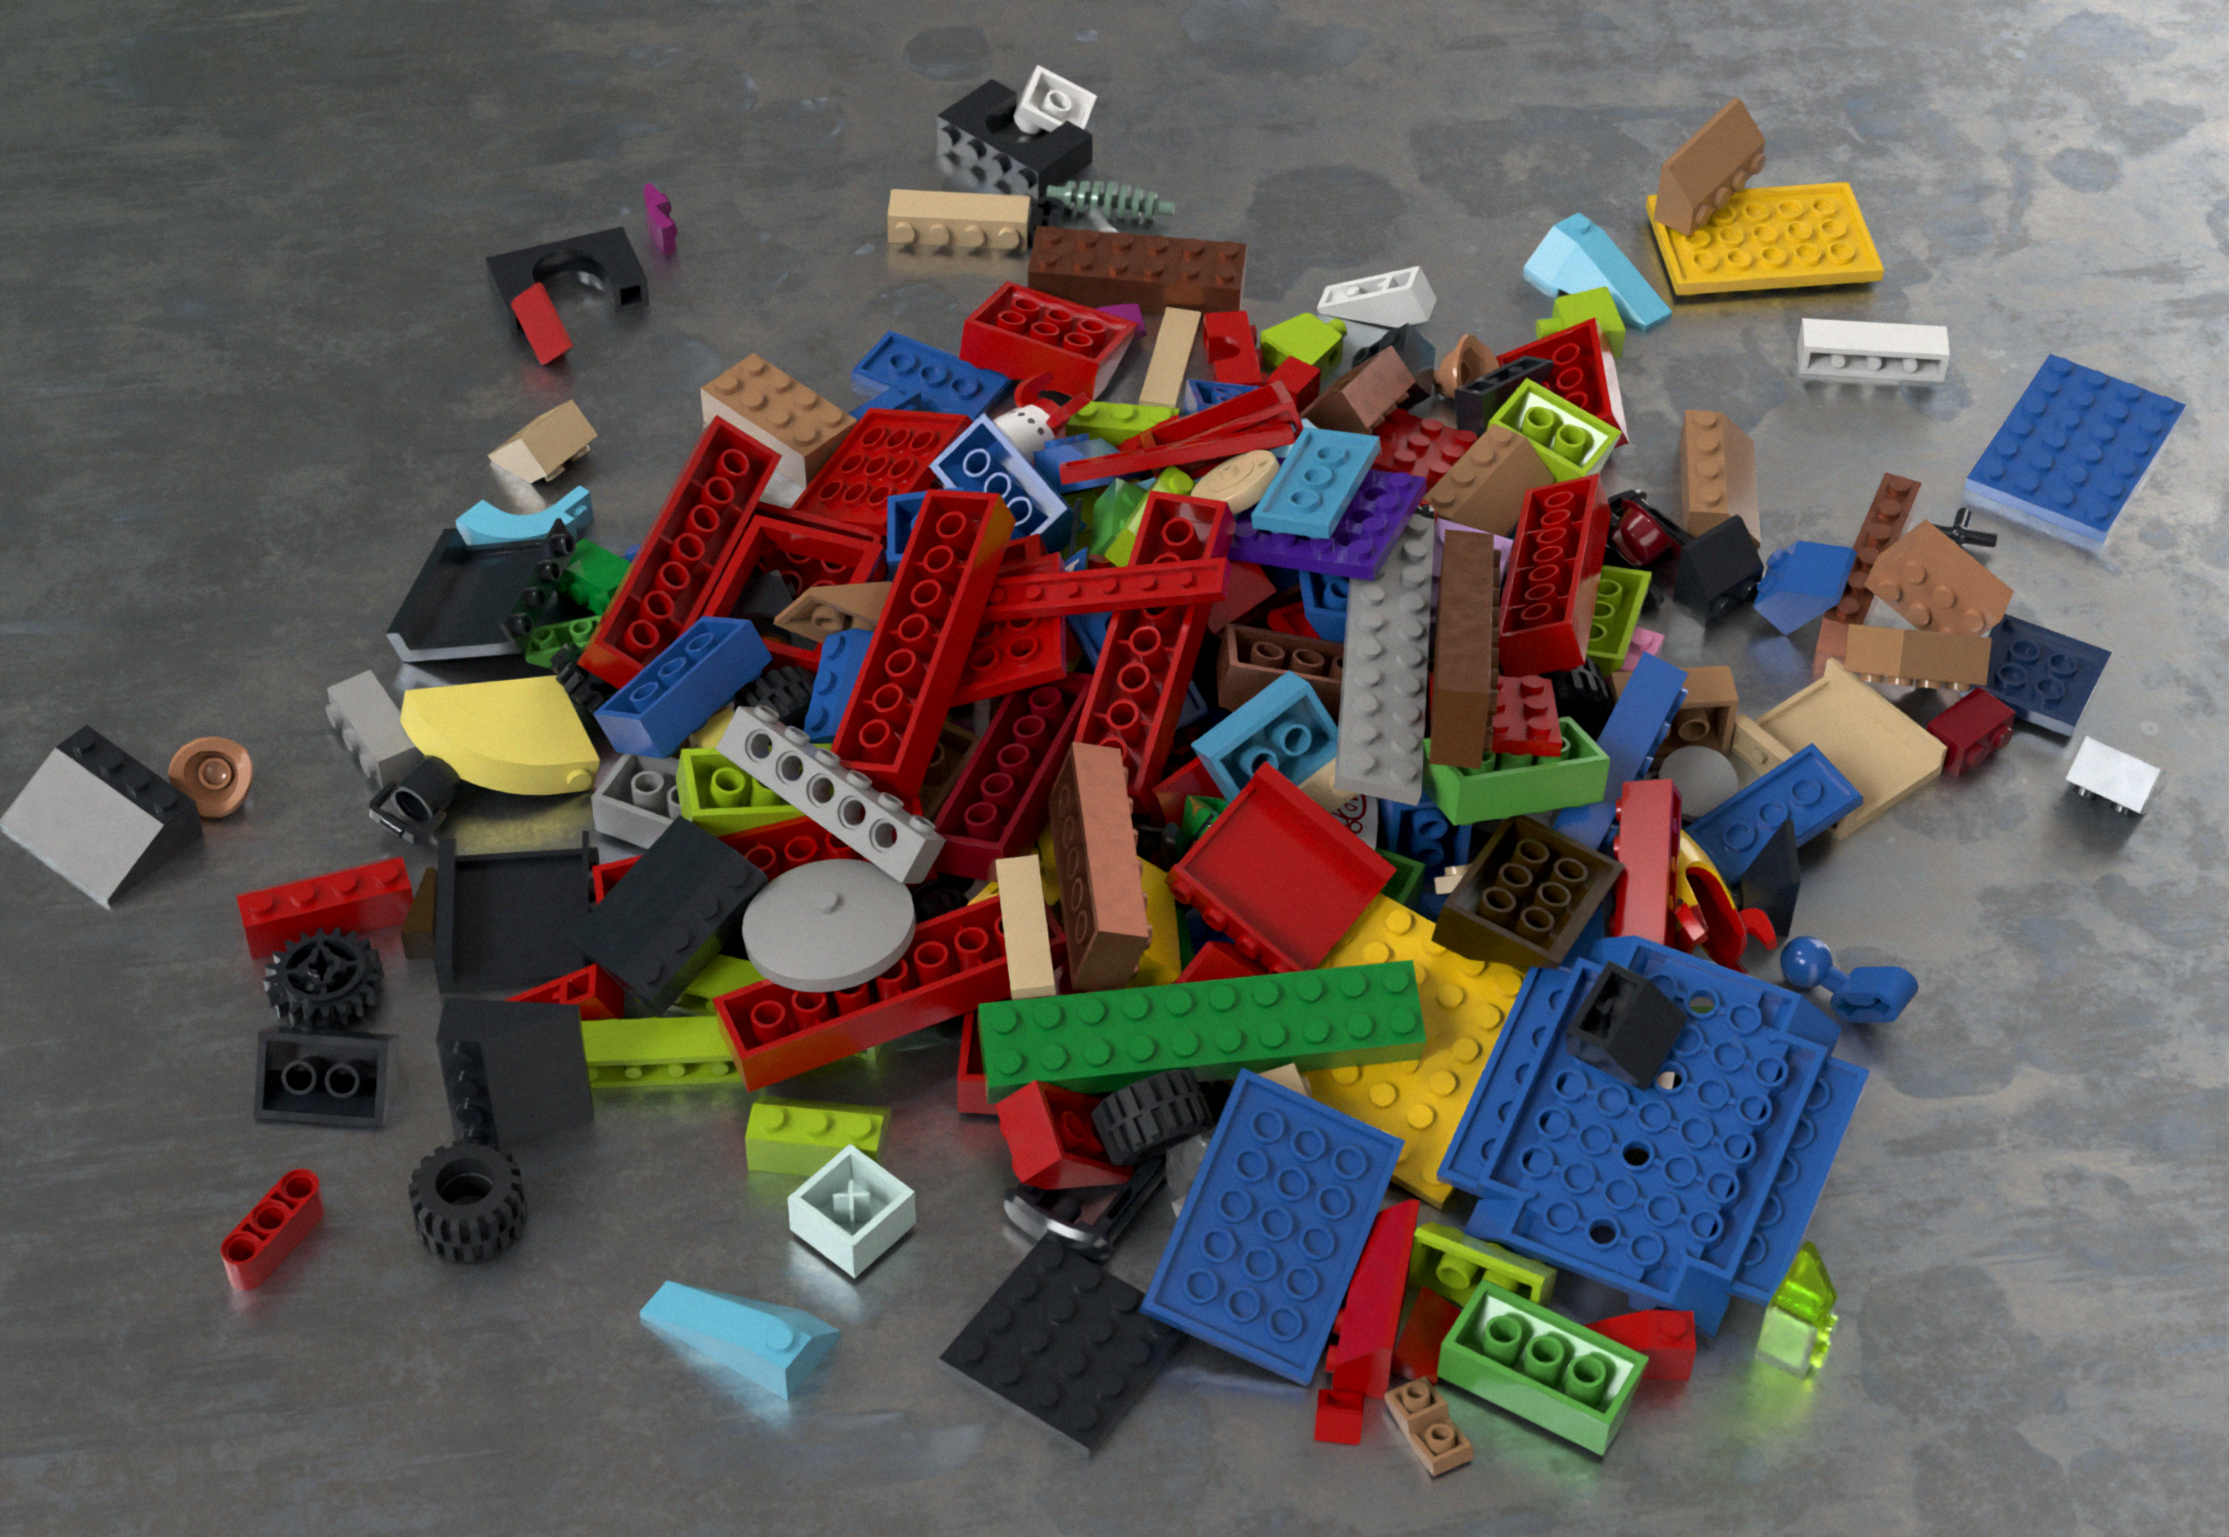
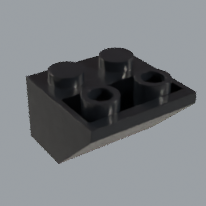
[1352,322,1436,411]
[1566,960,1688,1093]

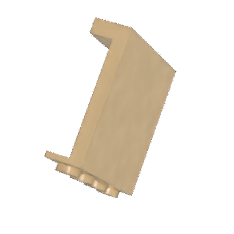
[1729,657,1948,840]

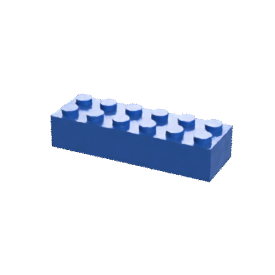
[1552,651,1689,854]

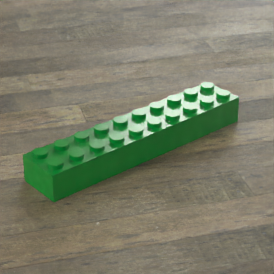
[978,960,1427,1104]

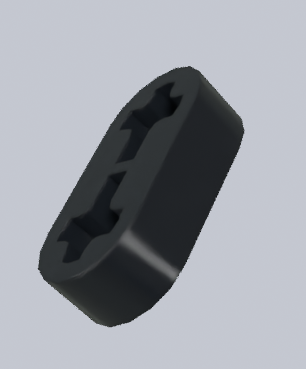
[1028,197,1063,248]

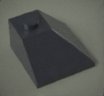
[1731,820,1801,937]

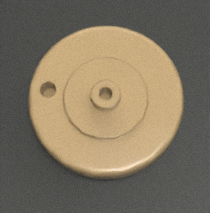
[1191,450,1281,515]

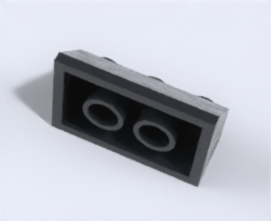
[253,1025,400,1127]

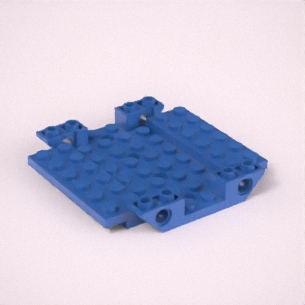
[1436,935,1870,1340]

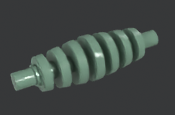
[1047,181,1175,220]

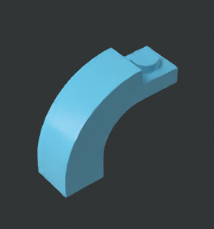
[456,485,594,546]

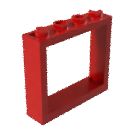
[1140,379,1304,480]
[695,515,889,678]

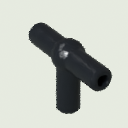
[1931,508,1998,548]

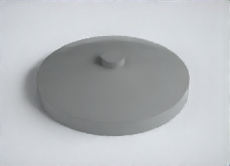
[742,859,916,992]

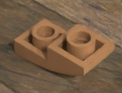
[1384,1376,1474,1477]

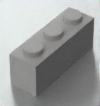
[325,670,424,789]

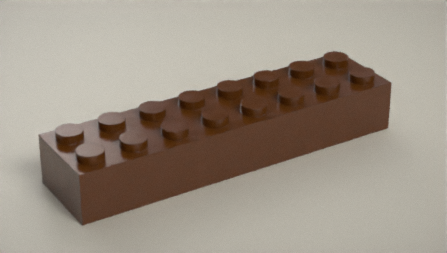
[1429,529,1501,769]

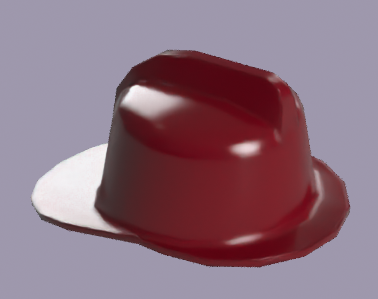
[1611,500,1681,565]

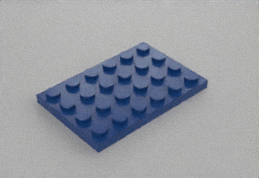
[1964,354,2186,544]
[1139,1068,1405,1387]

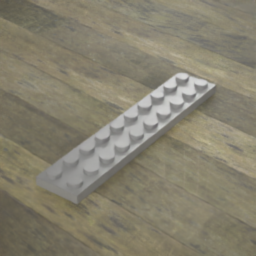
[1334,514,1434,806]

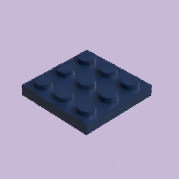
[1959,613,2112,737]

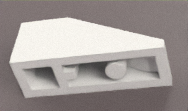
[1317,266,1437,328]

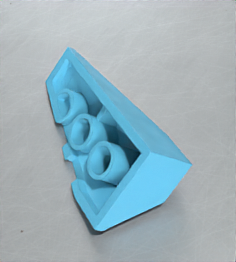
[1524,212,1672,331]
[640,1280,841,1401]

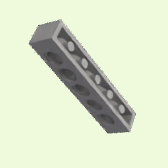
[716,704,946,884]

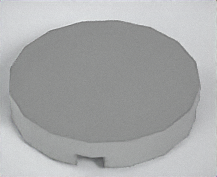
[1656,746,1738,823]

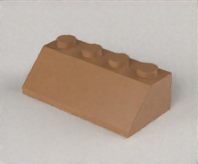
[1653,97,1766,236]
[1680,410,1761,549]
[1423,424,1556,538]

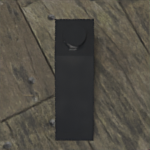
[1454,355,1554,437]

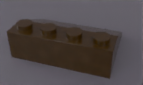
[1431,814,1625,970]

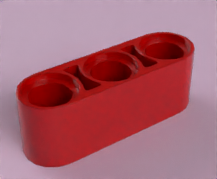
[220,1169,325,1290]

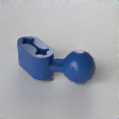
[1780,936,1919,1023]

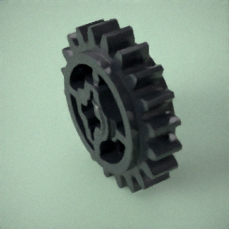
[263,927,385,1030]

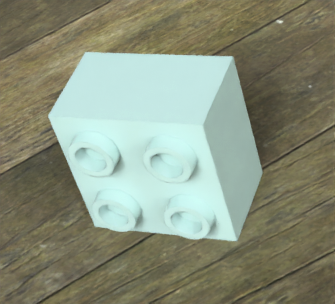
[788,1144,916,1278]

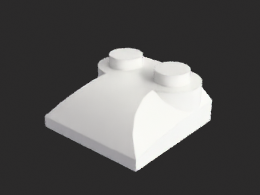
[1014,65,1097,134]

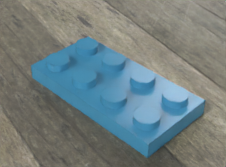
[1251,427,1381,539]

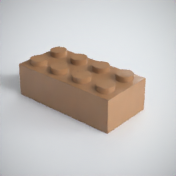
[700,353,858,489]

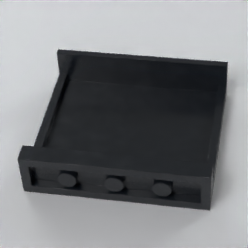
[386,518,577,662]
[434,831,600,994]

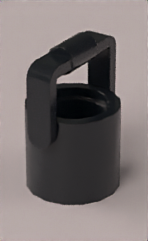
[369,755,463,845]

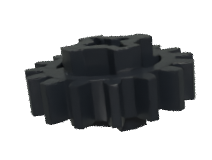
[550,643,620,714]

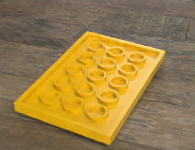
[1646,182,1884,295]

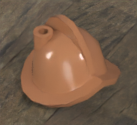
[1432,333,1499,399]
[168,736,253,818]

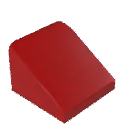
[1314,1389,1364,1445]

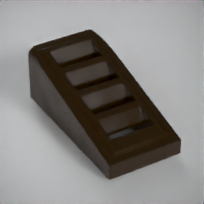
[401,868,438,960]

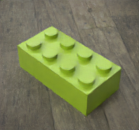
[676,743,834,837]

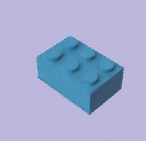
[1191,670,1338,803]

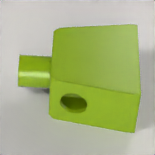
[1535,286,1626,358]
[1260,313,1347,383]

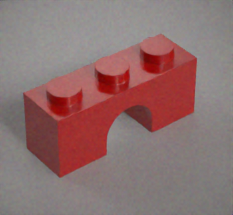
[1203,310,1267,387]

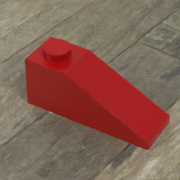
[503,963,625,1021]
[1582,1310,1696,1381]

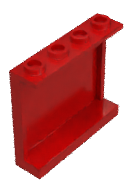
[1164,761,1397,974]

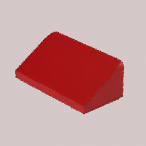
[511,282,573,365]
[1391,1285,1462,1388]

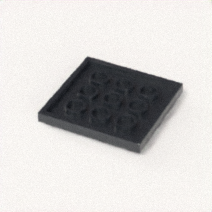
[938,1237,1190,1459]

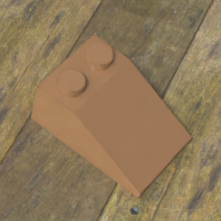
[774,581,892,644]

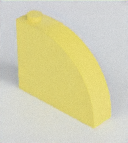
[400,675,600,795]

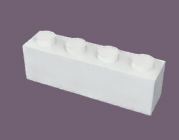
[1797,318,1950,382]

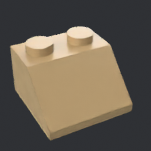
[487,399,598,483]

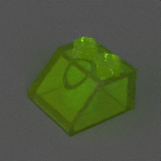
[1755,1240,1839,1381]

